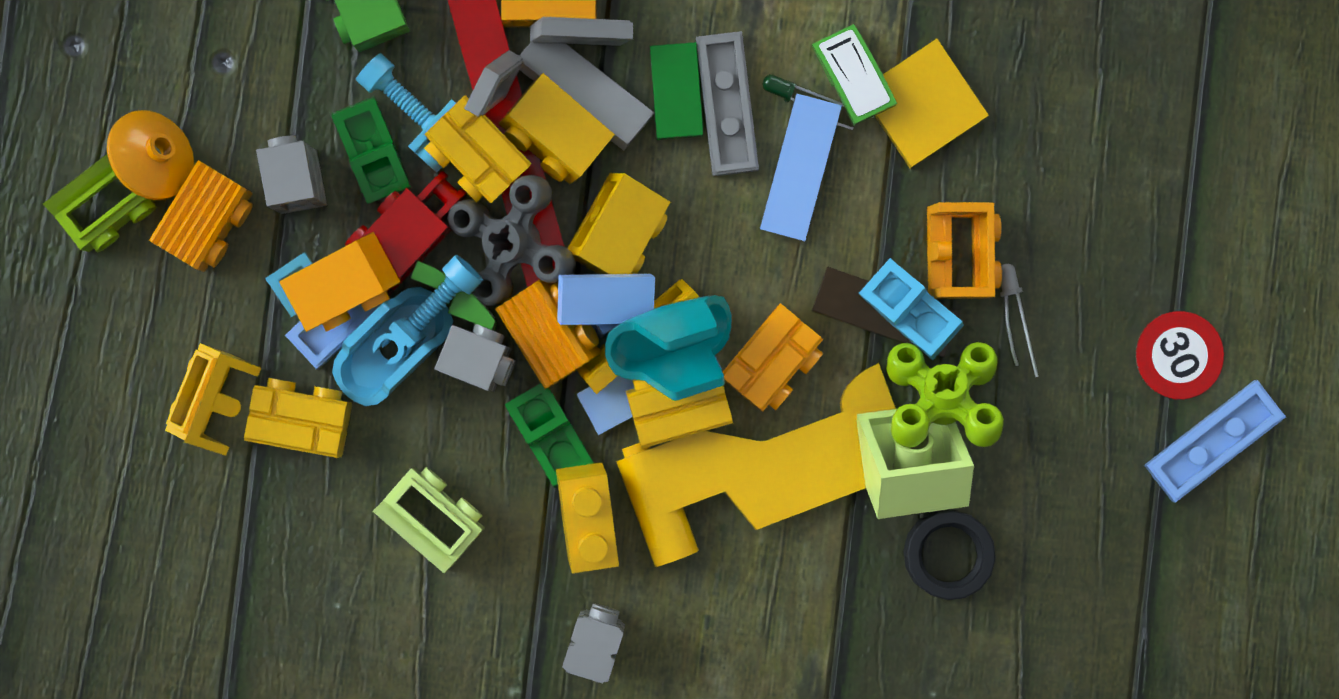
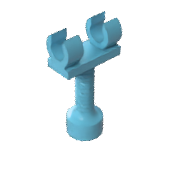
[356,53,456,173]
[373,255,483,365]

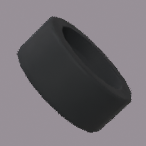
[903,510,996,600]

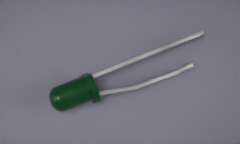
[762,74,874,130]

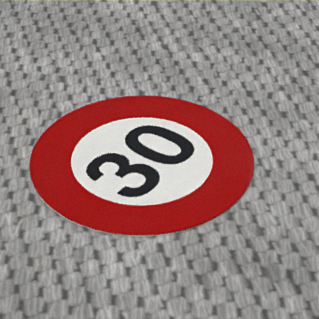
[1136,311,1224,399]

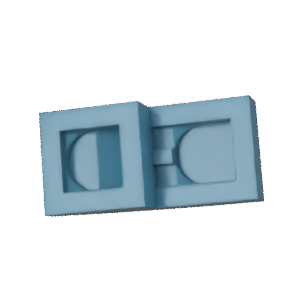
[859,258,964,360]

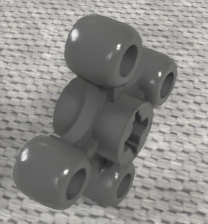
[448,175,575,306]

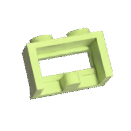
[372,467,485,573]

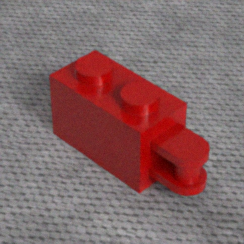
[345,171,467,297]

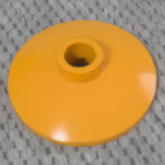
[107,110,194,200]

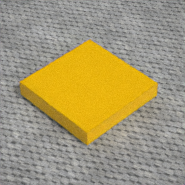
[875,39,989,169]

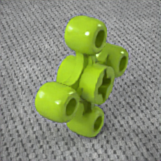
[886,342,1004,448]

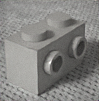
[434,324,516,392]

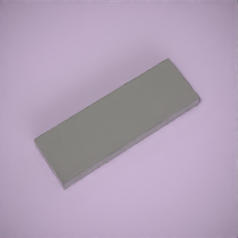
[696,31,759,177]
[519,42,654,151]

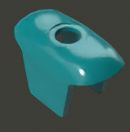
[605,295,732,401]

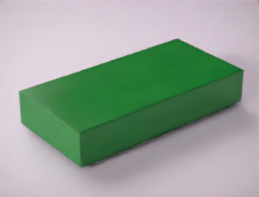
[650,42,703,140]

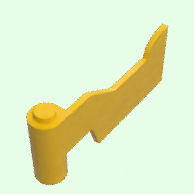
[616,364,896,567]

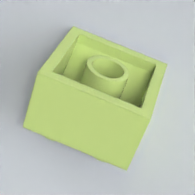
[856,409,974,519]

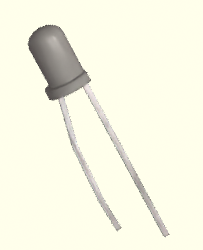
[999,264,1039,377]

